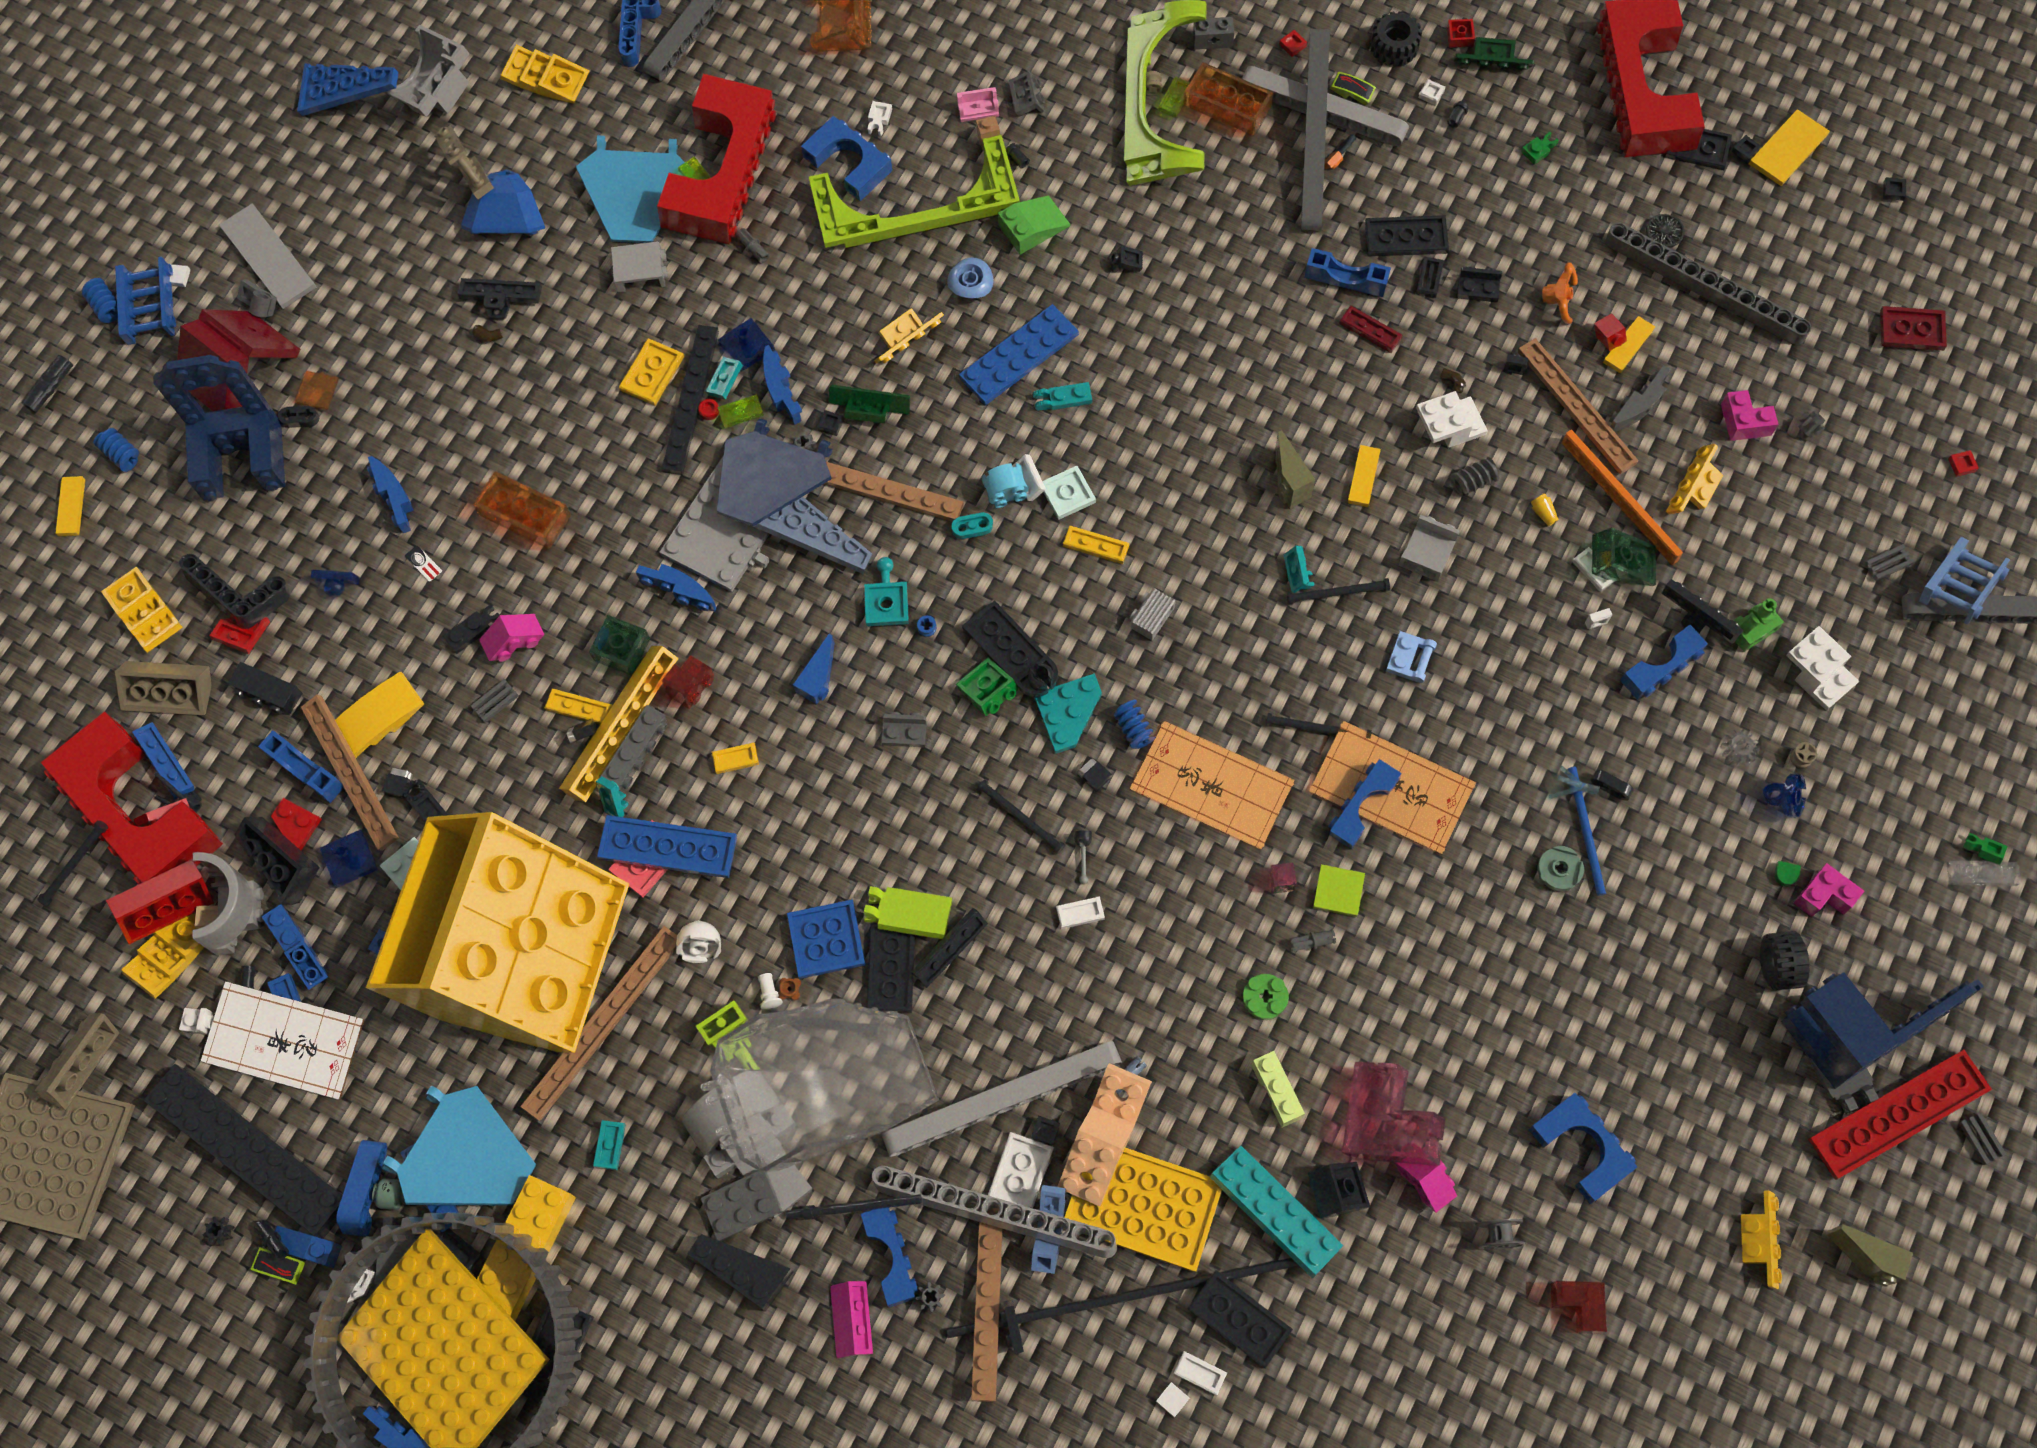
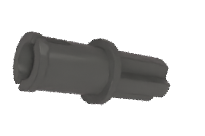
[736,228,770,263]
[1290,929,1336,951]

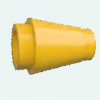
[1531,494,1559,526]

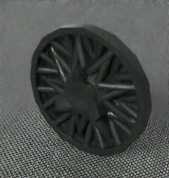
[1646,214,1685,248]

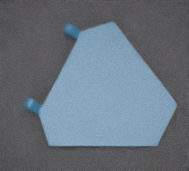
[576,135,695,243]
[382,1086,536,1206]

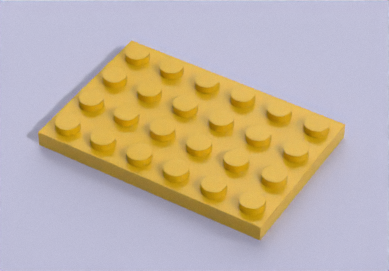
[1064,1148,1222,1273]

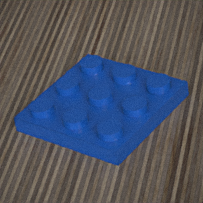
[787,899,865,979]

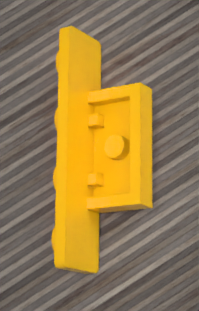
[874,308,944,364]
[1666,444,1723,515]
[1741,1190,1782,1289]

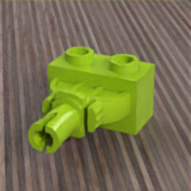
[696,1000,760,1071]

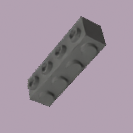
[600,705,668,792]

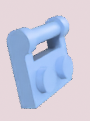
[1386,631,1437,683]

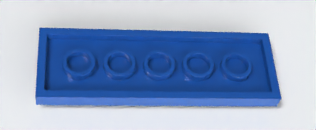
[959,304,1079,406]
[597,815,737,878]

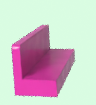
[831,1281,873,1358]

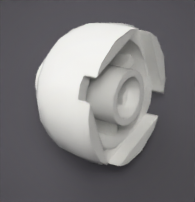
[676,921,721,963]

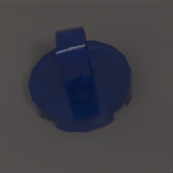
[1763,774,1806,818]

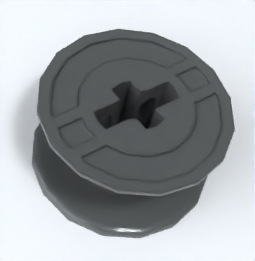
[1475,1219,1526,1250]

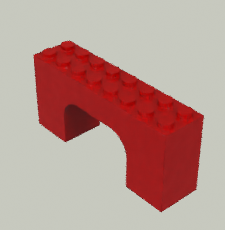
[1597,0,1705,157]
[657,74,776,245]
[41,711,223,884]

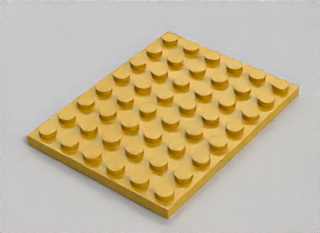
[337,1229,550,1448]

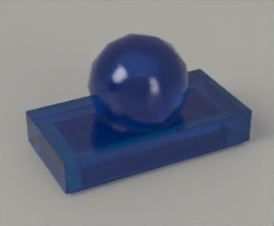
[311,570,360,597]

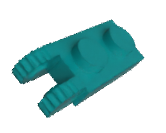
[1033,382,1092,411]

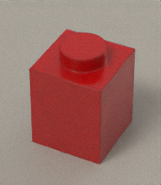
[1594,313,1627,351]

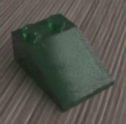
[1592,527,1656,586]

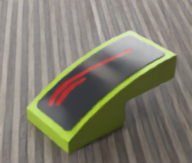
[1330,72,1376,106]
[250,1247,305,1285]

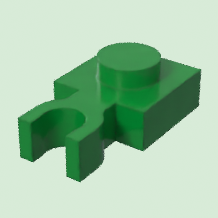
[1521,132,1559,165]
[1963,833,2008,865]

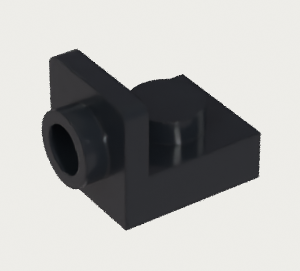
[1110,245,1143,273]

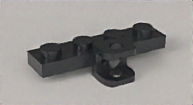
[458,278,542,320]
[1661,579,1743,644]

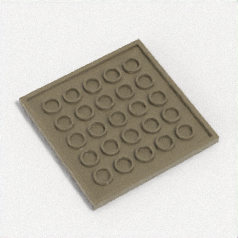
[0,1073,135,1240]

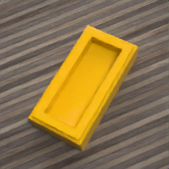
[712,743,759,774]

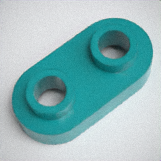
[952,512,993,539]

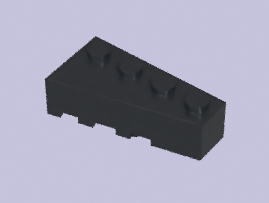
[234,817,320,904]
[687,1234,794,1311]

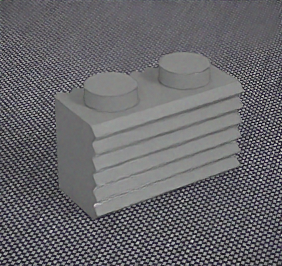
[1129,588,1175,641]

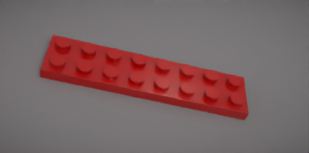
[1808,1050,1992,1180]

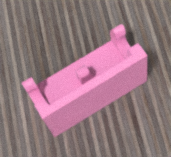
[957,87,999,122]

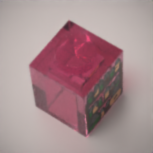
[1269,862,1297,894]

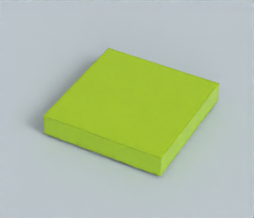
[1313,864,1365,917]

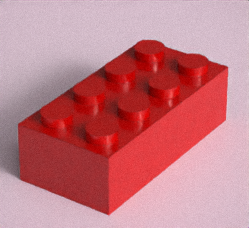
[106,860,214,944]

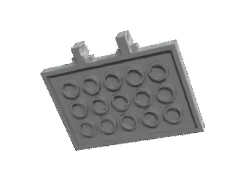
[660,455,770,592]

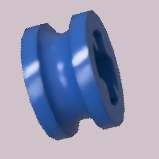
[917,615,937,637]

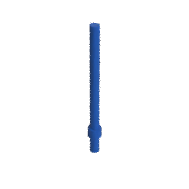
[1568,767,1606,896]

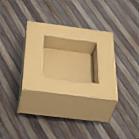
[195,906,218,929]

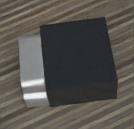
[567,718,597,743]
[1078,759,1112,792]
[382,768,413,799]

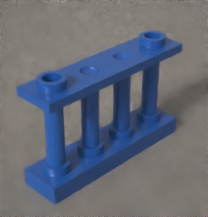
[115,257,176,345]

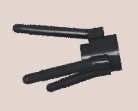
[154,772,202,813]

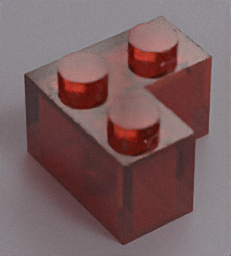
[662,655,714,709]
[1551,1281,1607,1334]

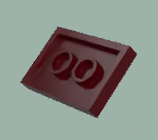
[1880,306,1947,351]

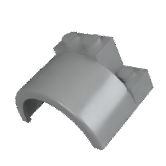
[383,25,470,117]
[193,852,264,955]
[682,1070,795,1179]

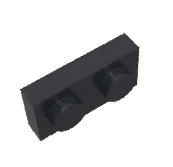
[1000,1299,1024,1354]

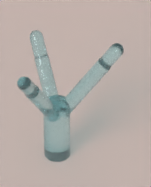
[1548,766,1600,799]

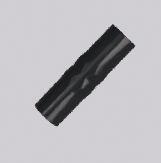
[21,355,73,413]

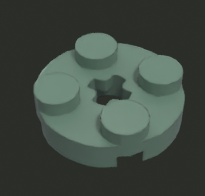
[1537,846,1584,891]

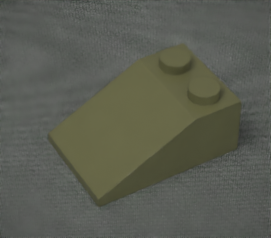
[1275,430,1315,509]
[1827,1224,1913,1287]

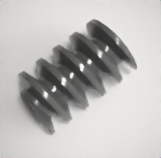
[1450,457,1499,496]

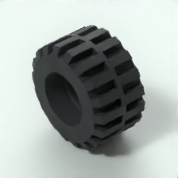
[1370,11,1422,67]
[1760,931,1810,991]

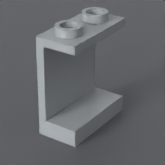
[611,242,668,292]
[1399,515,1460,581]

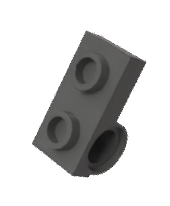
[237,279,277,317]

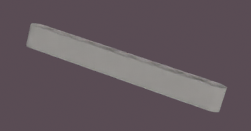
[1239,66,1409,146]

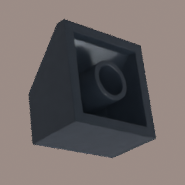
[1308,1162,1370,1218]

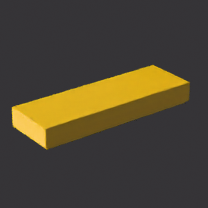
[1603,316,1655,373]
[1348,445,1381,507]
[56,476,85,537]
[1063,525,1129,564]
[545,689,613,725]

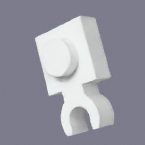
[868,101,892,136]

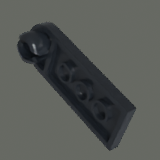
[962,600,1059,697]

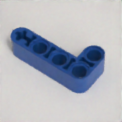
[619,0,662,67]
[337,1140,387,1237]

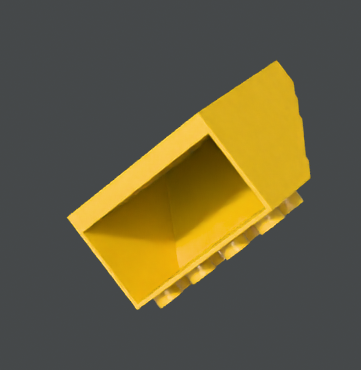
[366,812,629,1053]

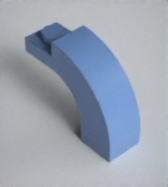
[1031,1185,1066,1274]

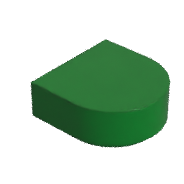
[1775,861,1801,887]

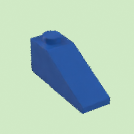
[793,634,835,705]
[275,1226,342,1269]

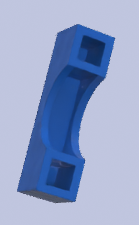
[1305,248,1391,297]
[1620,625,1708,700]
[258,730,344,803]
[1328,759,1402,849]
[861,1208,919,1308]

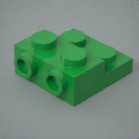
[956,658,1018,716]

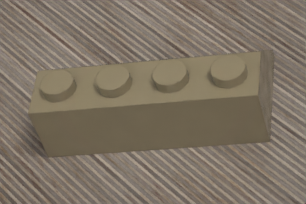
[115,661,212,715]
[35,1013,119,1110]

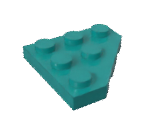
[1034,673,1102,754]

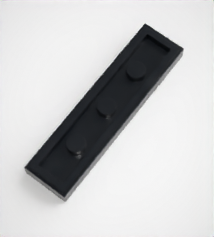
[911,908,988,988]

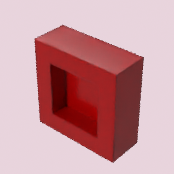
[1279,30,1307,57]
[1948,450,1979,477]

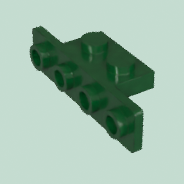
[1454,37,1535,70]
[829,385,910,424]

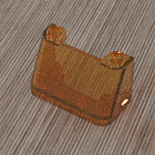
[810,0,871,52]

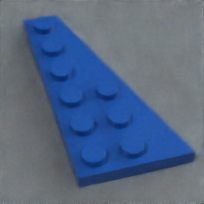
[297,63,398,116]

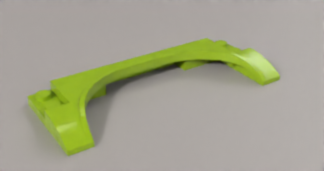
[1124,0,1207,186]
[809,135,1020,248]

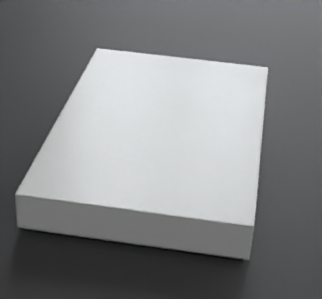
[988,1132,1054,1208]

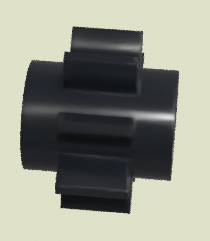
[202,1216,235,1246]

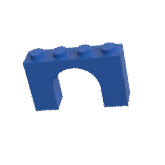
[801,116,892,201]
[1529,1093,1637,1204]

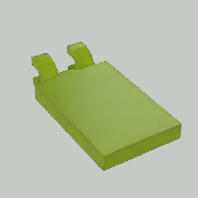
[864,886,952,939]

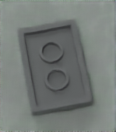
[701,1168,783,1241]

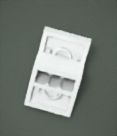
[1416,391,1488,448]
[1786,626,1859,711]

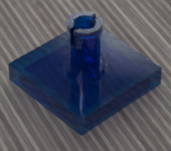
[718,318,775,371]
[320,829,378,888]

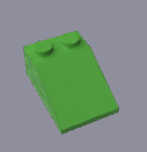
[998,196,1070,255]

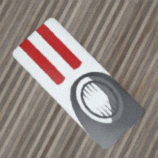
[405,546,442,581]

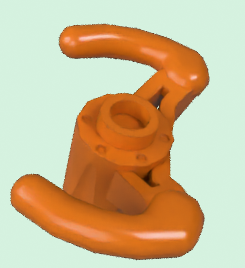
[1542,262,1578,324]

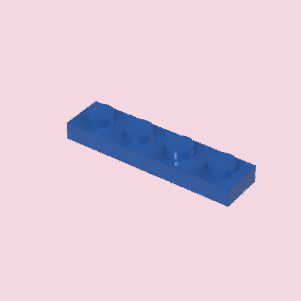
[132,722,195,800]

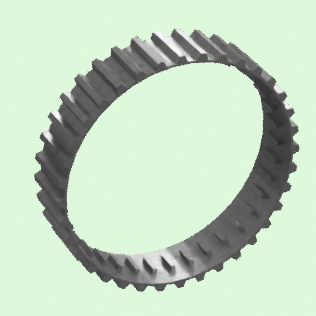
[304,1212,582,1448]

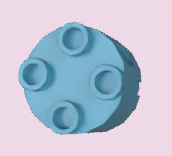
[982,463,1029,508]

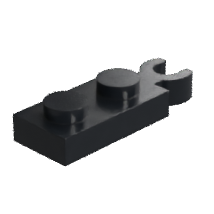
[443,605,500,654]

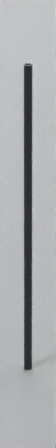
[947,1258,1299,1338]

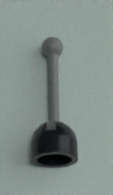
[1074,830,1092,884]

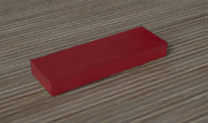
[1339,305,1403,353]

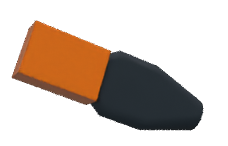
[1324,134,1356,169]

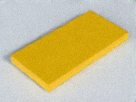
[1749,109,1830,186]

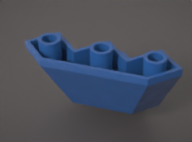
[461,170,545,234]

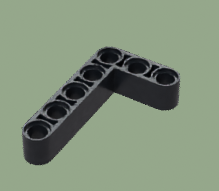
[179,554,290,629]

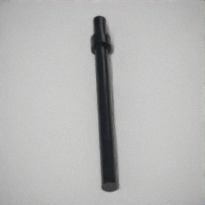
[786,1194,922,1220]

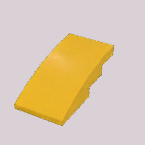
[500,44,589,103]
[101,567,183,653]
[335,672,424,758]
[121,912,204,999]

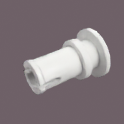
[758,973,783,1010]

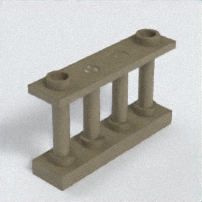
[434,125,494,199]

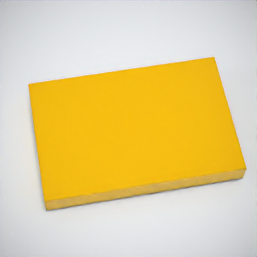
[619,338,684,406]

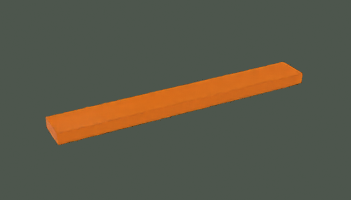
[1562,429,1683,565]

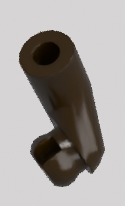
[472,325,503,343]
[1440,368,1466,393]

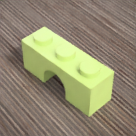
[1251,1051,1305,1128]

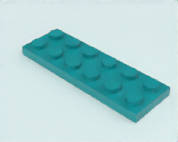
[1210,1146,1344,1279]

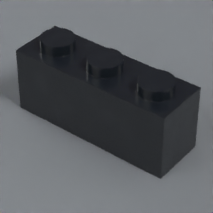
[228,662,303,715]

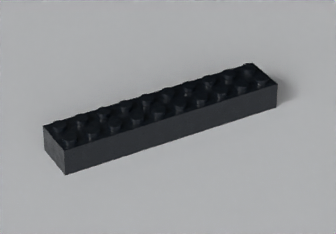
[144,1064,343,1239]

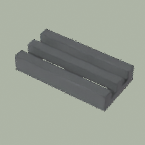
[1865,544,1915,581]
[471,679,519,723]
[1958,1112,2007,1165]

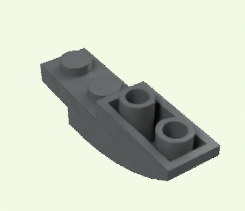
[1609,365,1671,432]

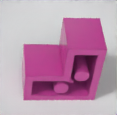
[1721,390,1779,441]
[480,614,544,662]
[1793,863,1864,917]
[1393,1143,1457,1213]

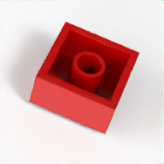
[1447,19,1475,48]

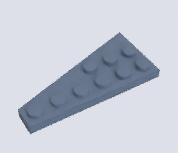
[753,497,872,574]

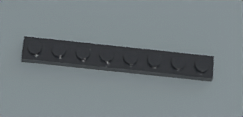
[661,325,719,475]

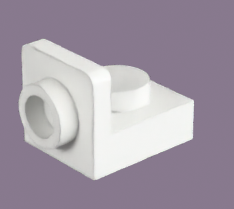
[179,1008,214,1035]

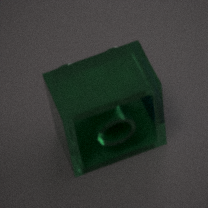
[589,615,650,676]

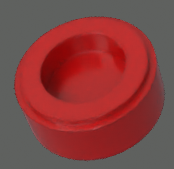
[698,399,720,420]

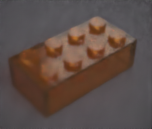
[1184,62,1273,136]
[473,471,571,549]

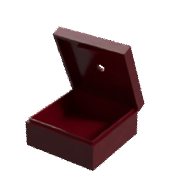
[177,309,301,411]

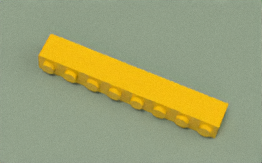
[559,646,678,802]

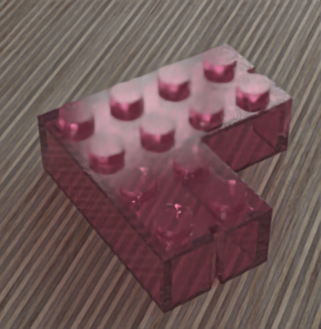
[1342,1062,1446,1166]

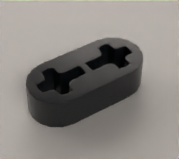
[278,406,320,428]
[1591,770,1634,801]

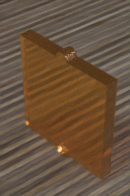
[295,371,339,410]

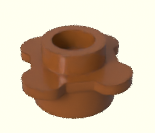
[778,978,801,1000]

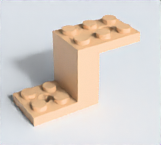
[1058,1063,1152,1206]

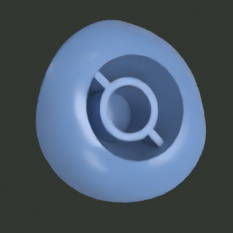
[947,257,994,298]

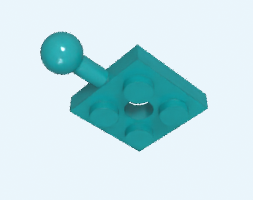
[864,557,909,627]

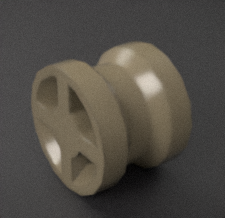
[1146,71,1162,96]
[1790,742,1817,769]

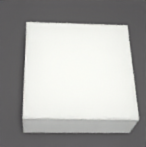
[1418,79,1445,105]
[170,264,190,287]
[1585,608,1612,629]
[1156,1382,1190,1418]

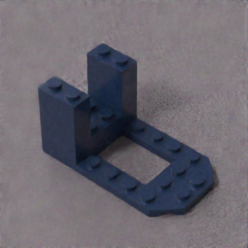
[153,355,285,501]
[1781,972,1984,1089]

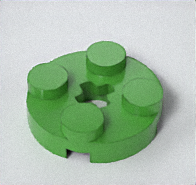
[1243,974,1289,1020]

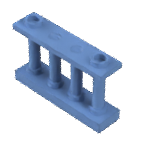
[1919,537,2010,625]

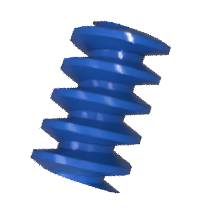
[82,278,118,323]
[93,428,139,472]
[1114,699,1156,749]

